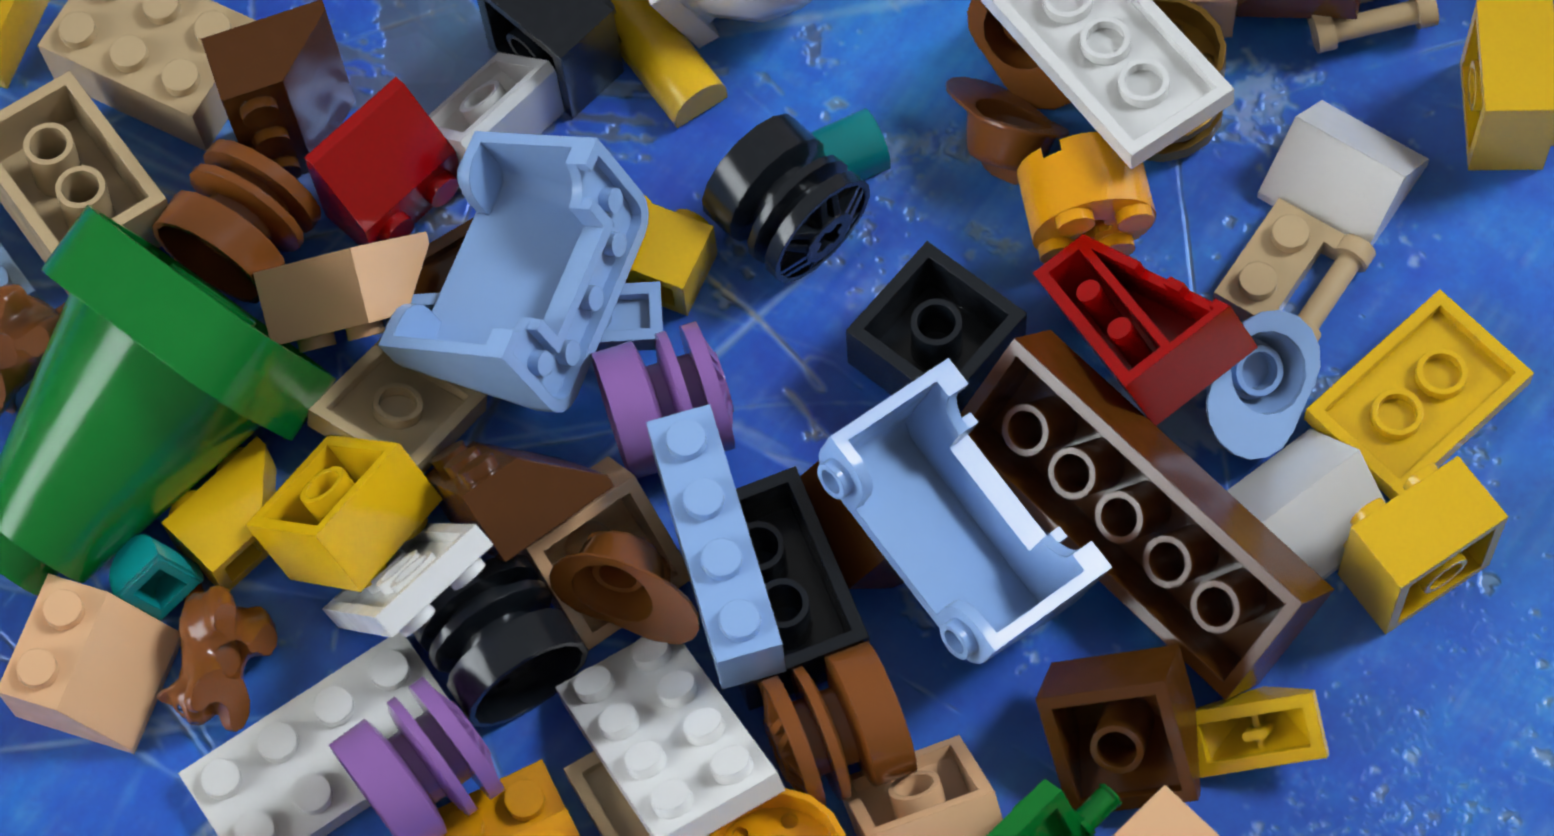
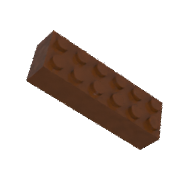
[960,330,1335,700]

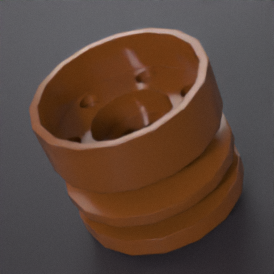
[152,139,321,304]
[759,641,917,806]

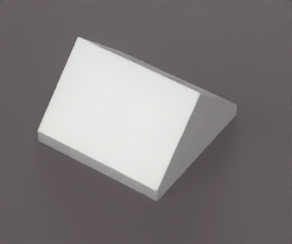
[428,52,565,163]
[1257,100,1429,246]
[1227,428,1386,579]

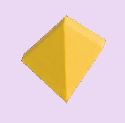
[1196,686,1330,778]

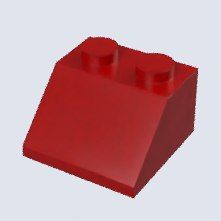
[304,77,459,246]

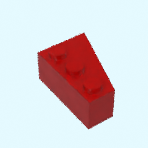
[1033,234,1258,426]

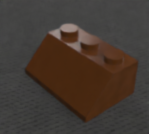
[201,0,355,179]
[425,440,614,562]

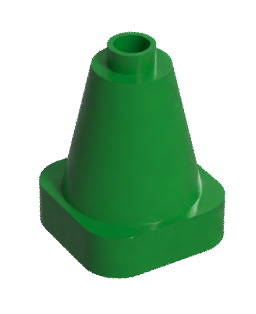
[0,205,337,596]

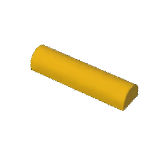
[611,0,728,129]

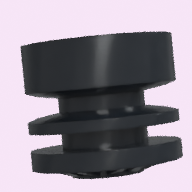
[702,114,870,283]
[413,554,589,727]

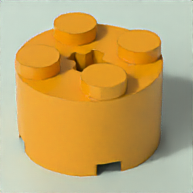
[1017,131,1156,264]

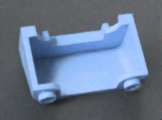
[378,131,649,413]
[817,358,1112,664]

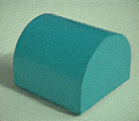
[810,108,891,180]
[109,534,205,621]

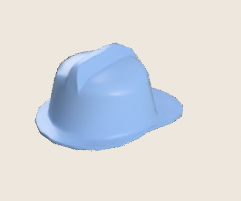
[1206,310,1321,460]

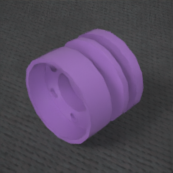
[591,321,735,479]
[329,676,505,836]

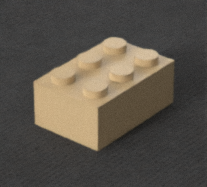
[37,0,256,151]
[0,71,168,296]

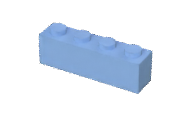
[646,404,786,690]

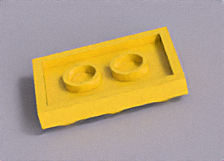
[1304,289,1534,500]

